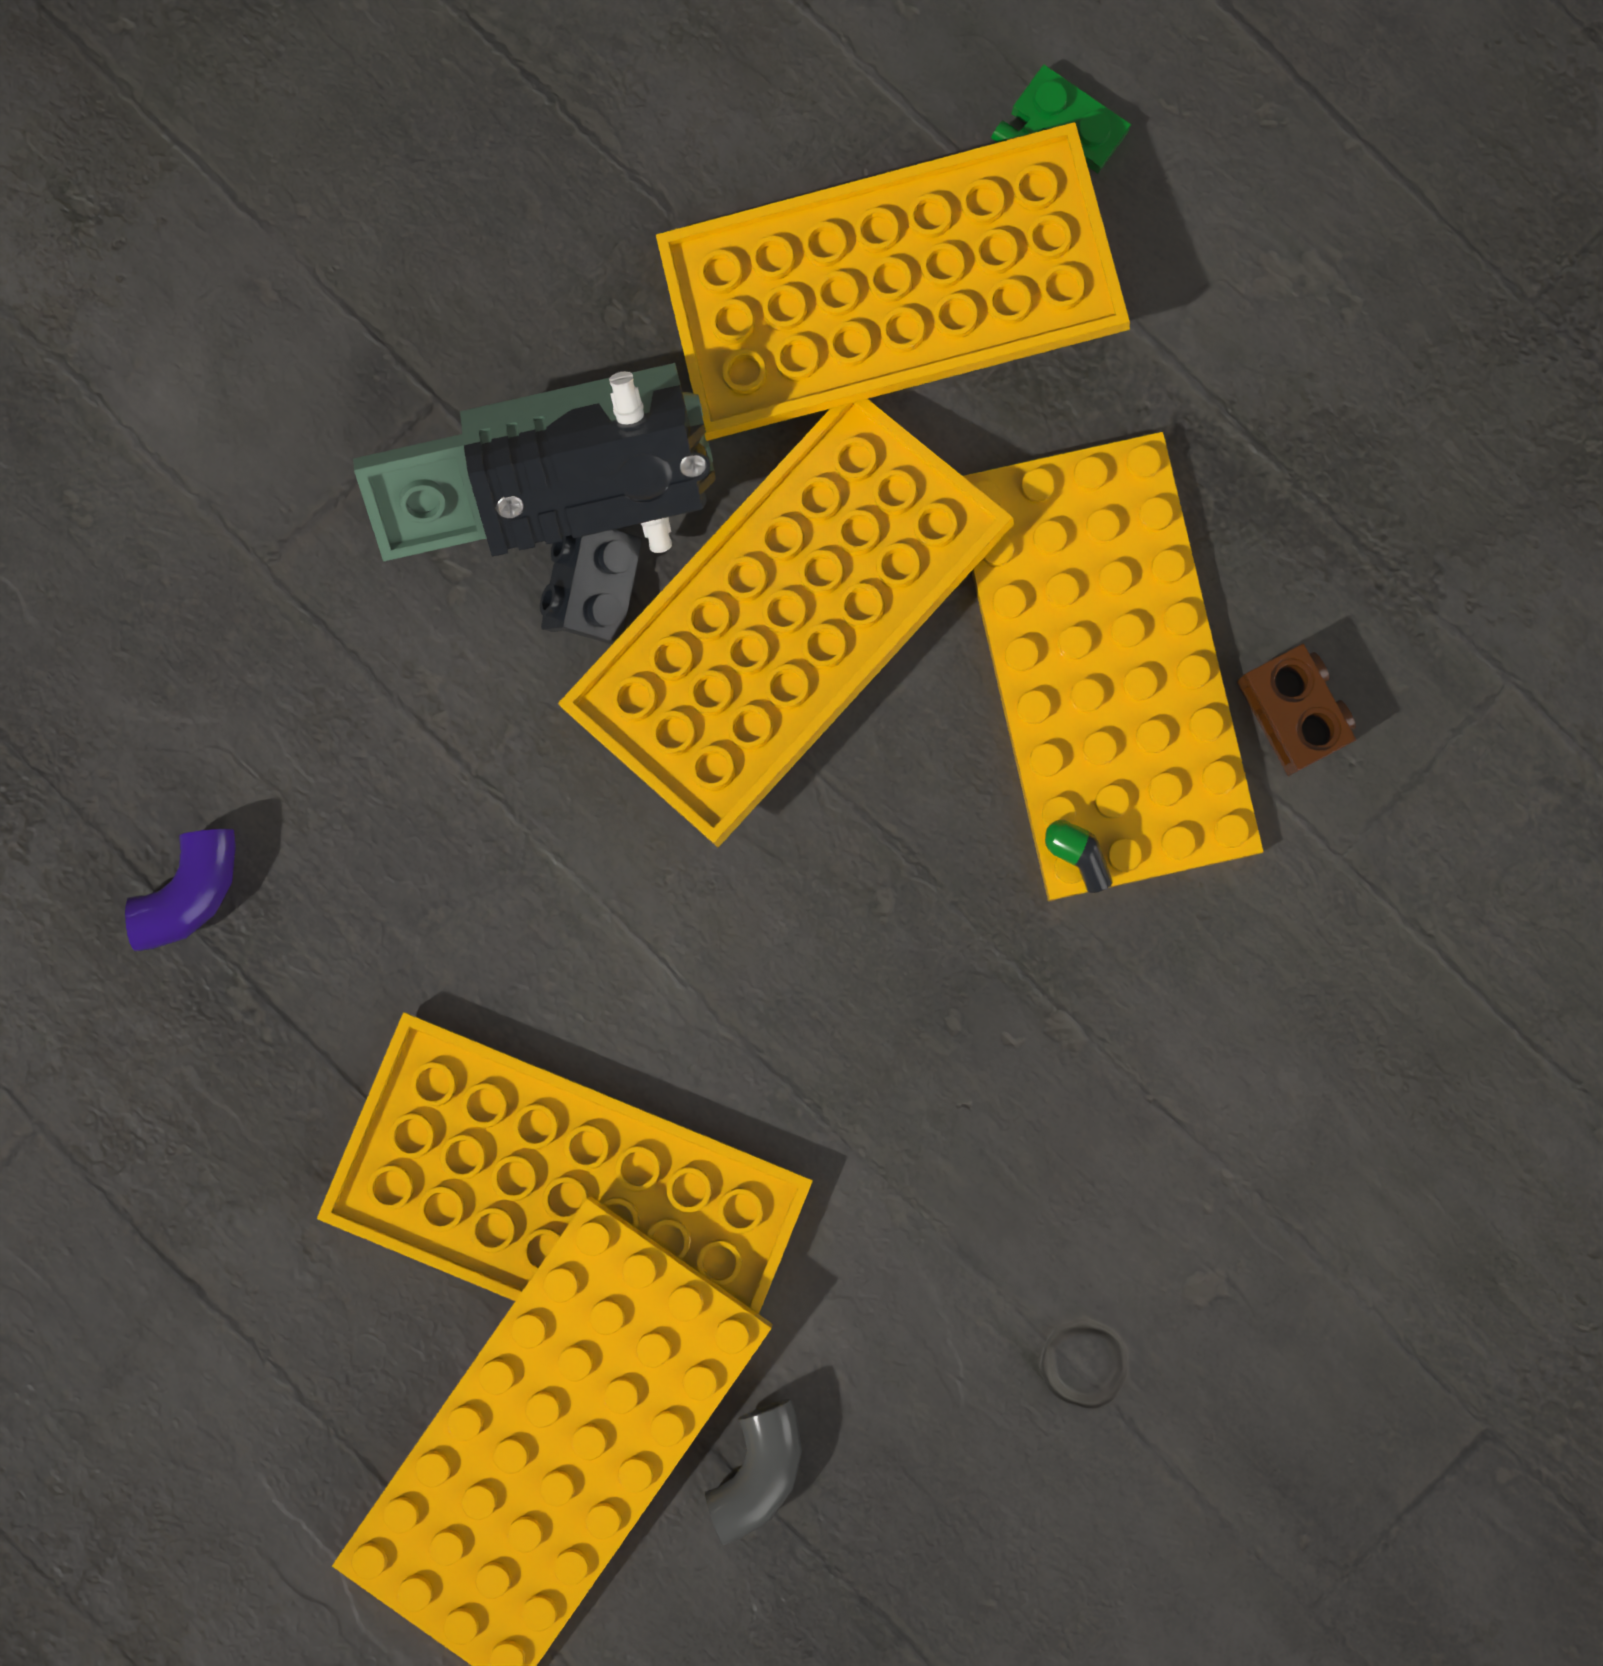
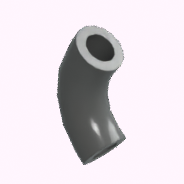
[705,1399,802,1545]

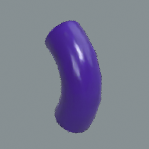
[125,829,236,951]

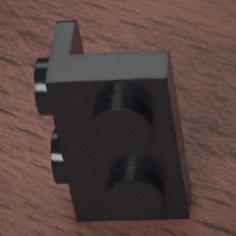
[540,530,642,644]

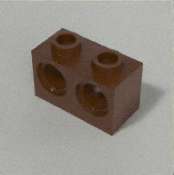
[1237,643,1356,777]

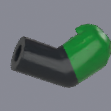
[1045,820,1113,893]

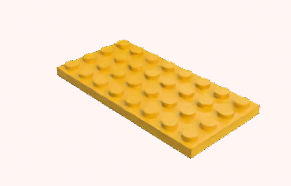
[656,122,1130,441]
[558,399,1014,848]
[963,432,1264,901]
[317,1012,813,1314]
[332,1195,773,1666]

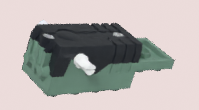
[353,363,716,562]

